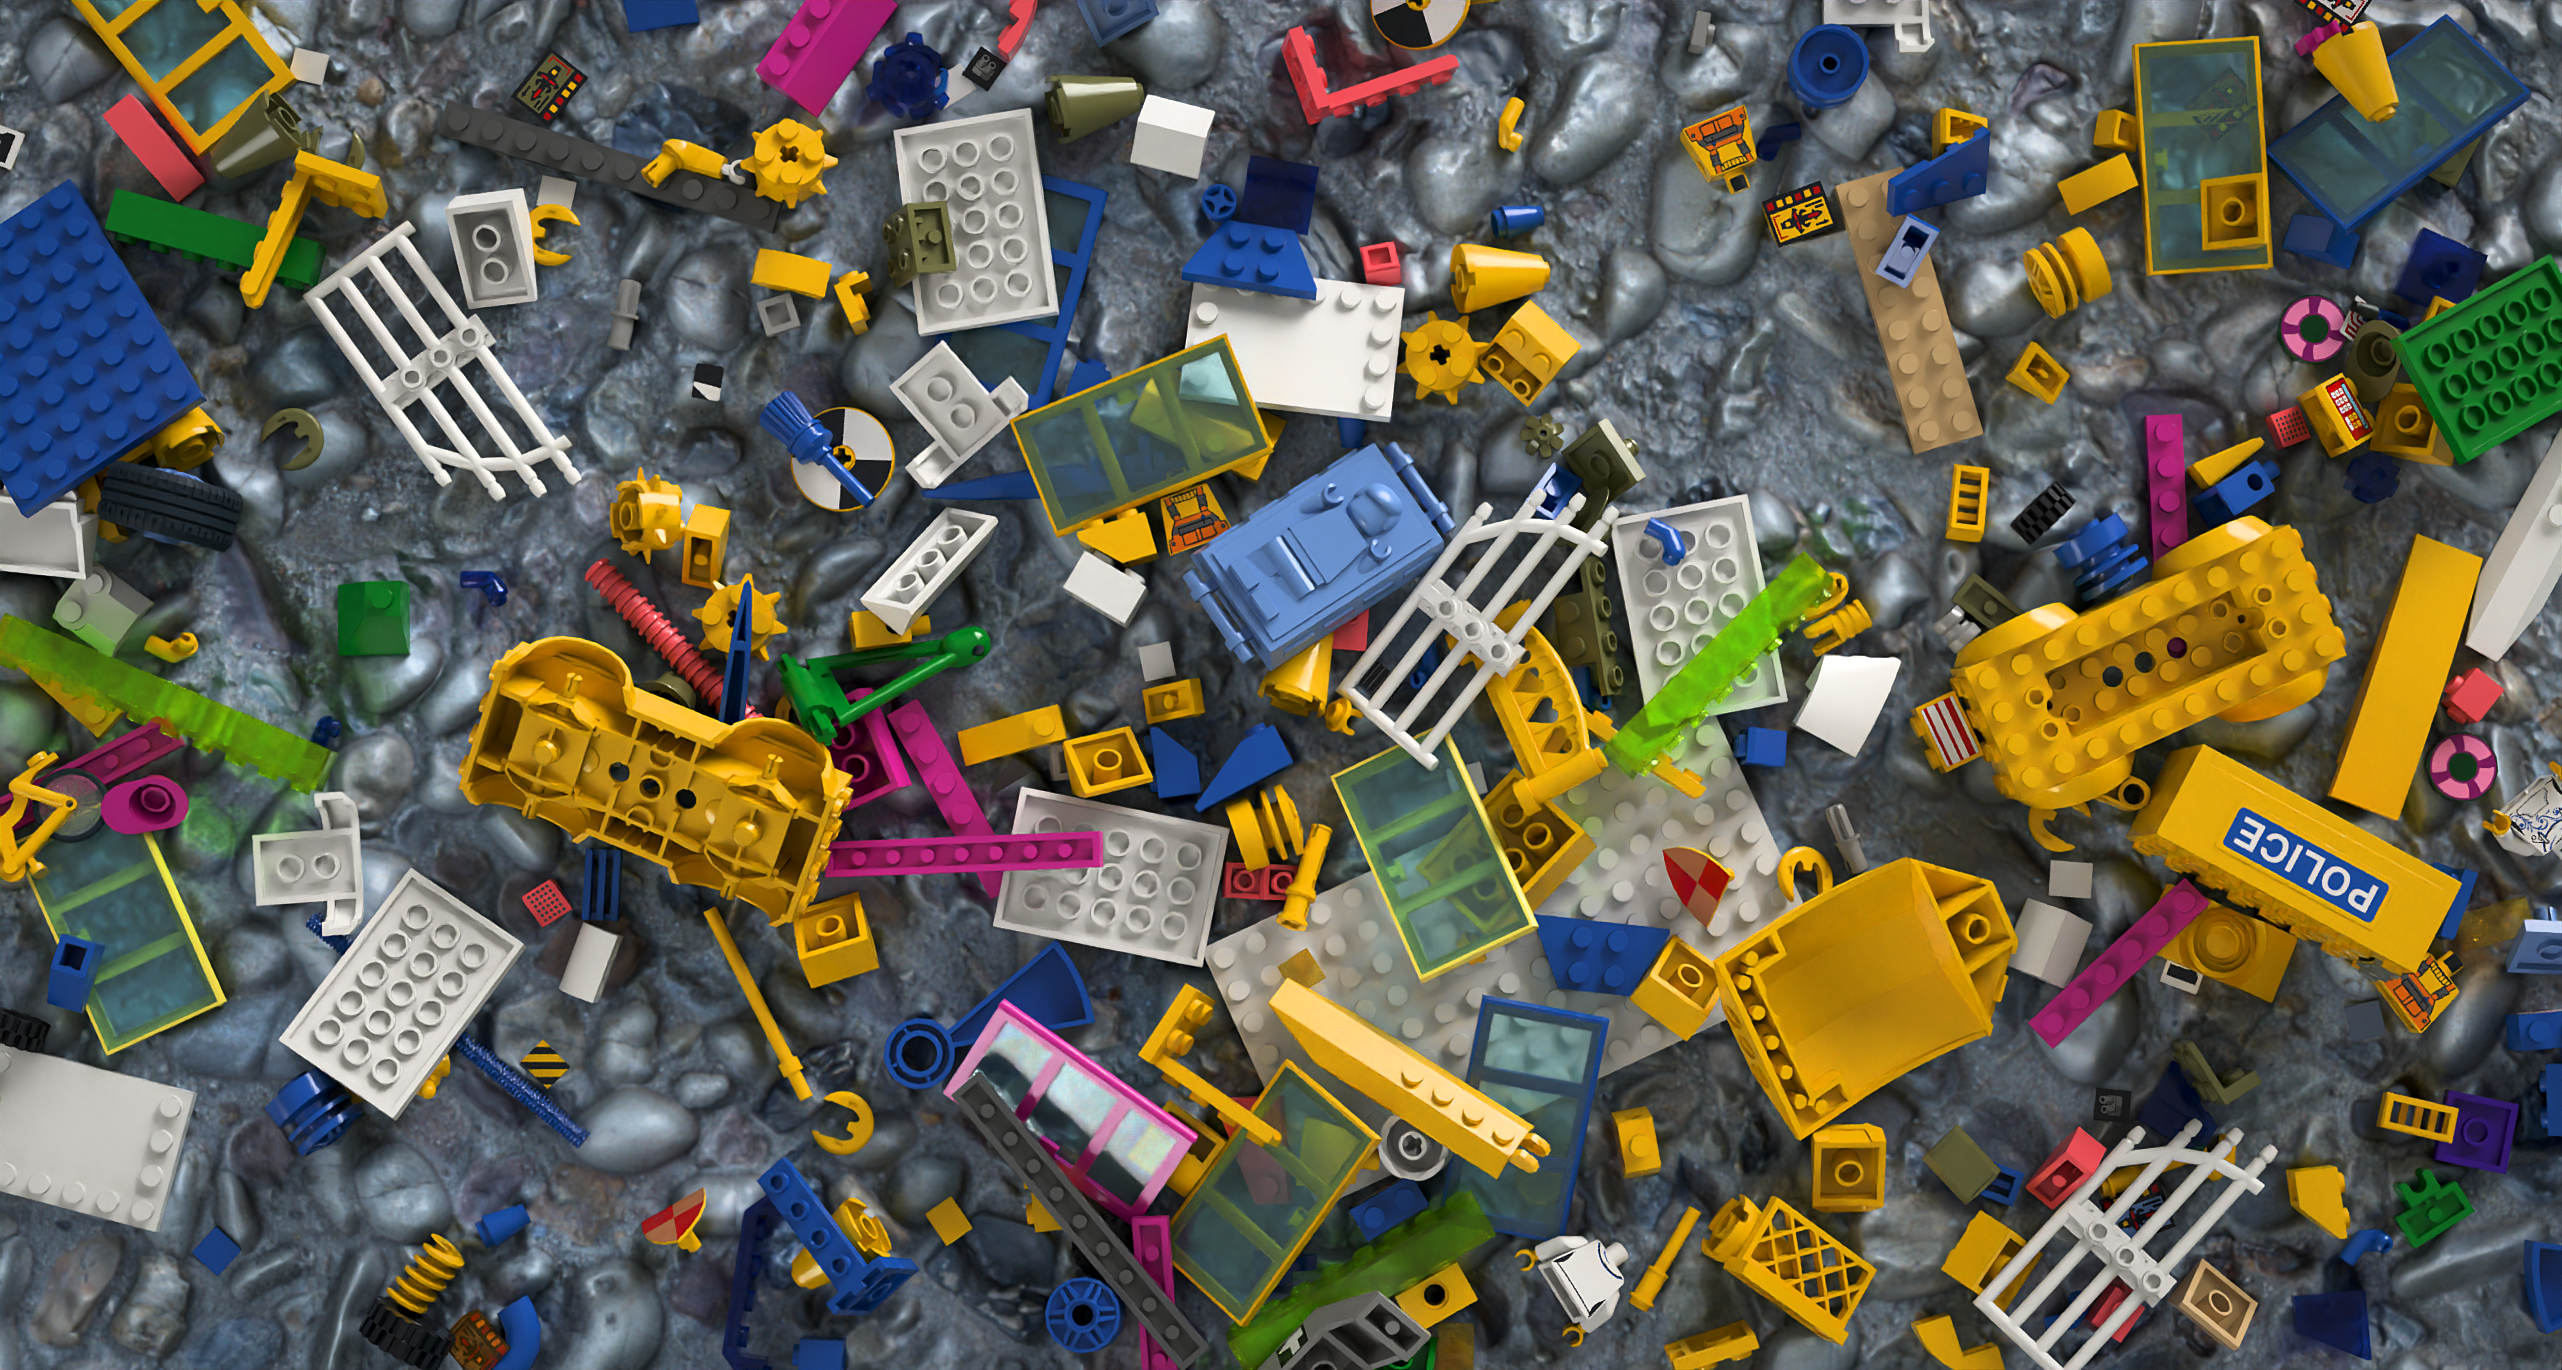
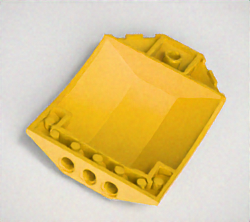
[1713,857,2019,1141]

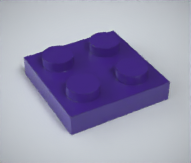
[2432,1089,2519,1174]

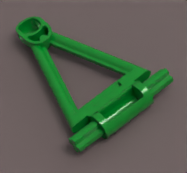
[776,626,991,746]

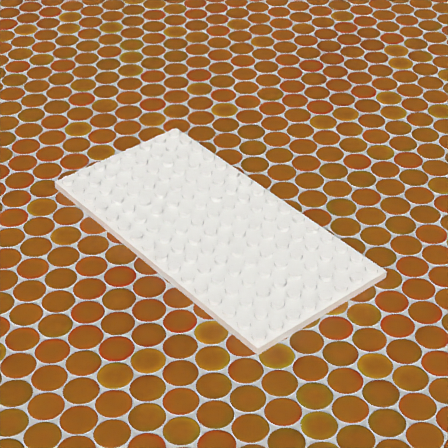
[1204,715,1803,1202]

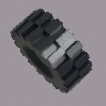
[358,1296,456,1370]

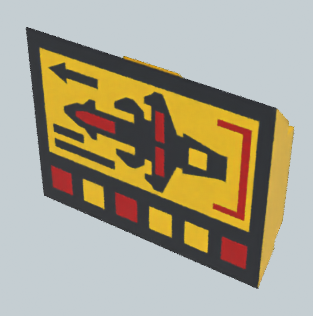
[1761,181,1838,248]

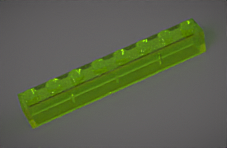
[1602,551,1834,781]
[1226,1190,1496,1370]

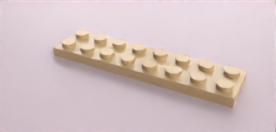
[1834,166,1984,455]

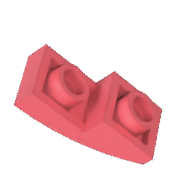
[997,0,1038,62]
[1222,862,1298,901]

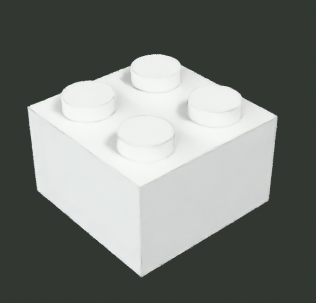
[1063,550,1149,629]

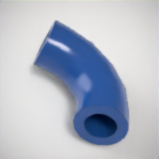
[484,1295,541,1370]

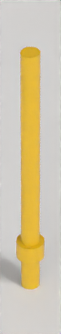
[704,907,813,1102]

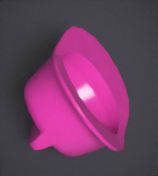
[101,775,189,834]

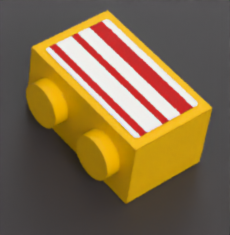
[1909,690,1985,774]

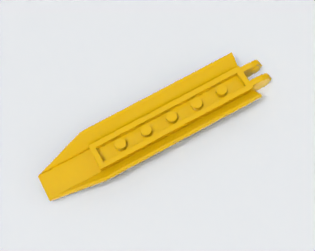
[1268,978,1551,1179]

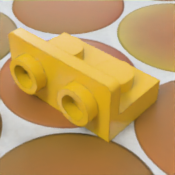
[834,270,873,336]

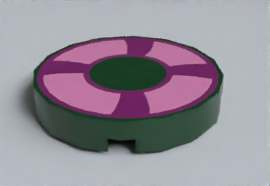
[2277,294,2347,365]
[2424,732,2498,803]

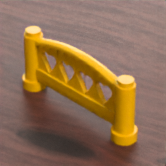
[1445,599,1609,816]

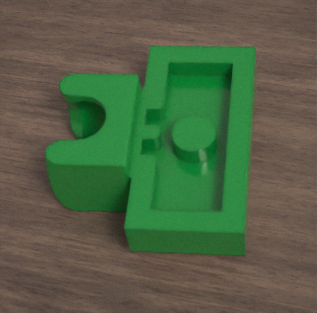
[2392,1167,2475,1249]

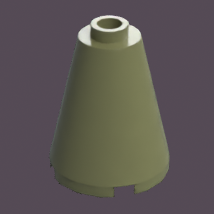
[1045,74,1145,145]
[210,89,311,180]

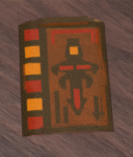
[449,1308,511,1370]

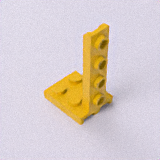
[239,150,389,309]
[1542,707,1706,799]
[1138,983,1282,1148]
[1663,1319,1759,1370]

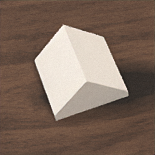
[1130,95,1215,180]
[2007,898,2093,989]

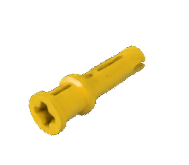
[1276,823,1333,931]

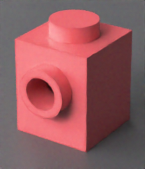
[2441,667,2504,725]
[2085,1284,2145,1343]

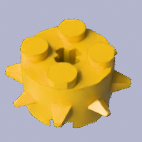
[740,118,838,209]
[1396,311,1490,405]
[610,467,685,564]
[692,573,788,662]

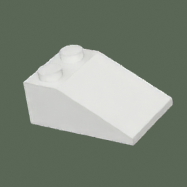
[444,188,538,309]

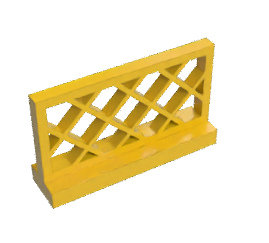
[1723,1196,1877,1346]

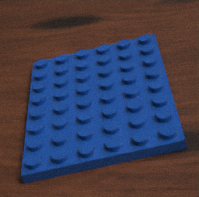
[0,179,207,519]

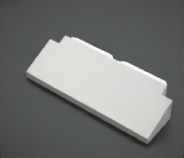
[0,485,99,580]

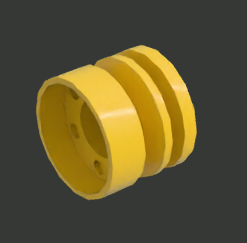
[2023,226,2112,319]
[1224,784,1305,873]

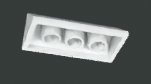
[860,507,998,636]

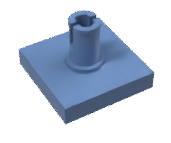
[1075,0,1159,48]
[2505,907,2562,975]

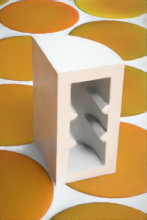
[559,922,623,1003]

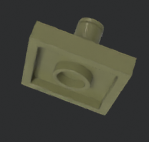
[1561,418,1646,507]

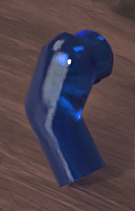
[1756,122,1801,161]
[460,571,508,607]
[304,716,342,763]

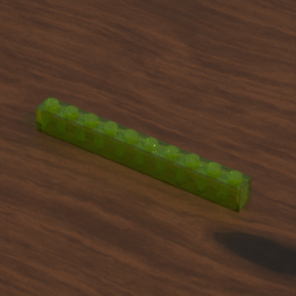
[0,613,339,795]

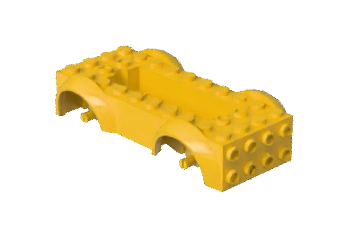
[1949,515,2347,809]
[458,636,854,927]

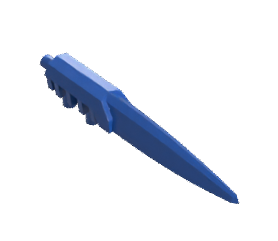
[920,433,1184,500]
[718,580,752,726]

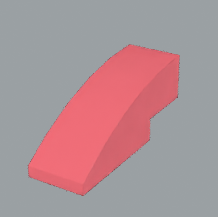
[102,93,207,204]

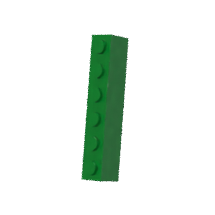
[105,188,328,291]

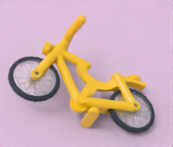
[0,751,108,883]

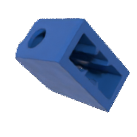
[2191,460,2281,529]

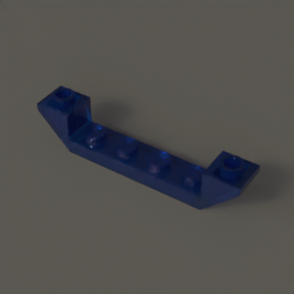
[722,1195,783,1370]

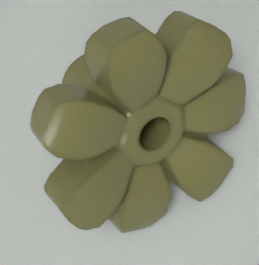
[1519,413,1564,458]

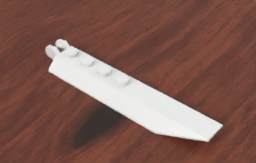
[2465,426,2562,662]

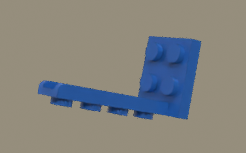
[757,1157,919,1316]

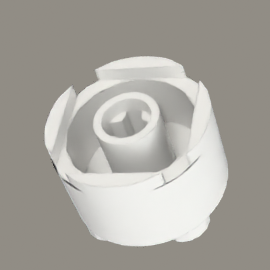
[1378,1114,1454,1181]

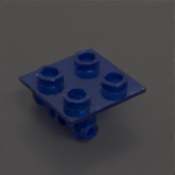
[1239,155,1320,236]

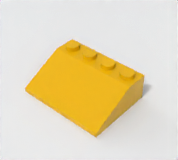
[1415,767,1597,949]

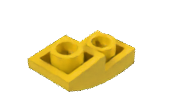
[2057,152,2139,216]
[751,248,832,300]

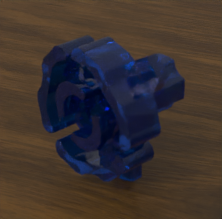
[866,32,950,121]

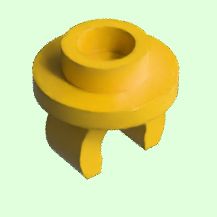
[1324,698,1363,735]

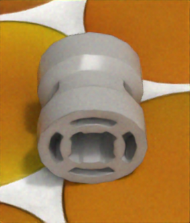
[1931,604,1981,654]

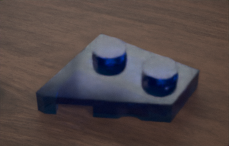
[2136,1060,2218,1151]
[2291,1290,2372,1360]

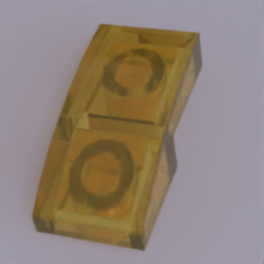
[2457,896,2533,952]
[1437,1323,1474,1370]

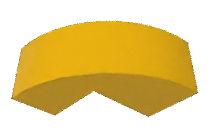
[1911,1312,2005,1370]

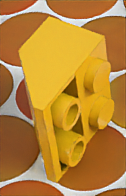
[1479,299,1582,407]
[1076,509,1159,569]
[1128,1099,1227,1198]

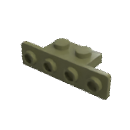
[1553,556,1623,696]

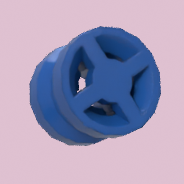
[1202,184,1237,223]

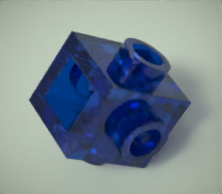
[2342,451,2401,504]

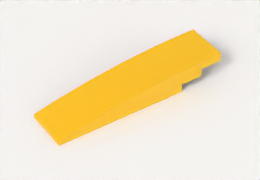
[2327,534,2483,821]

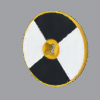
[1370,0,1470,51]
[791,407,895,512]

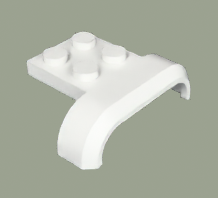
[1822,0,1935,54]
[889,340,1028,489]
[252,792,364,936]

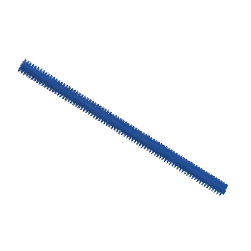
[306,911,590,1148]

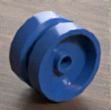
[1786,23,1870,110]

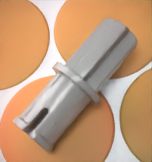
[607,279,642,351]
[1825,804,1870,875]

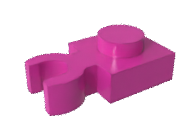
[2295,20,2342,57]

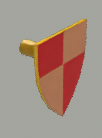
[1662,846,1735,928]
[641,1187,706,1253]

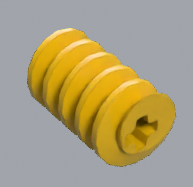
[386,1233,465,1313]

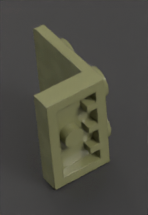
[882,201,957,288]
[2172,1039,2262,1105]

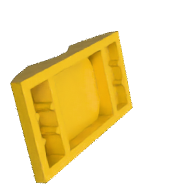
[2156,883,2298,1003]

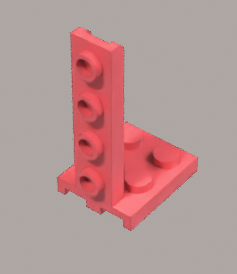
[1280,26,1459,126]

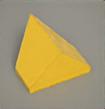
[1932,108,1987,160]

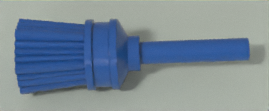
[759,391,875,508]

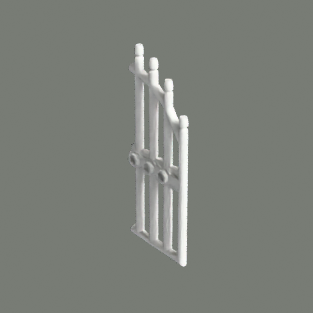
[302,220,582,502]
[1335,488,1620,771]
[1972,1118,2278,1370]

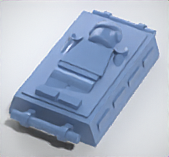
[1182,441,1456,672]

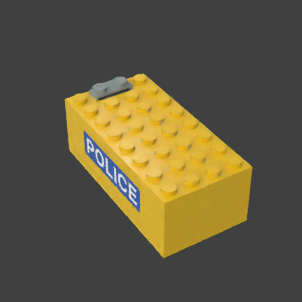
[2125,744,2462,982]

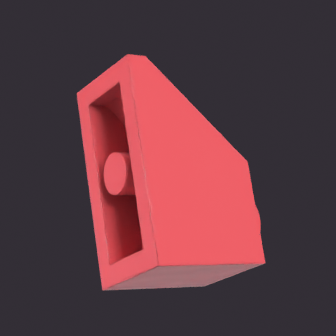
[2025,1127,2106,1210]

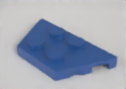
[1182,220,1317,301]
[1533,914,1670,996]

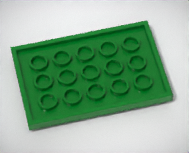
[2389,254,2562,465]

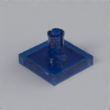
[2393,227,2488,308]

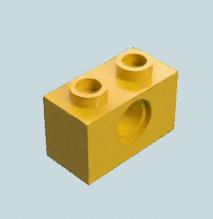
[1394,1258,1478,1329]

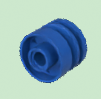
[2052,512,2149,602]
[265,1067,363,1158]
[1045,1277,1127,1353]

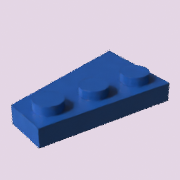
[1886,126,1991,217]

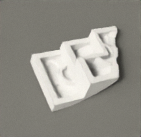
[1793,654,1901,757]

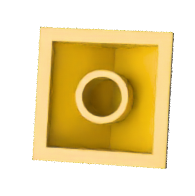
[2200,172,2268,251]
[1062,726,1153,798]

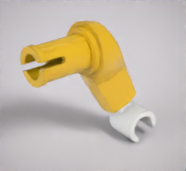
[641,139,749,188]

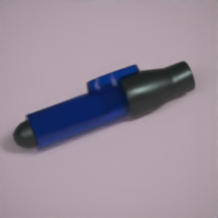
[2350,300,2411,331]

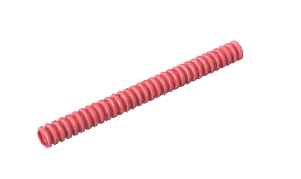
[584,557,843,816]

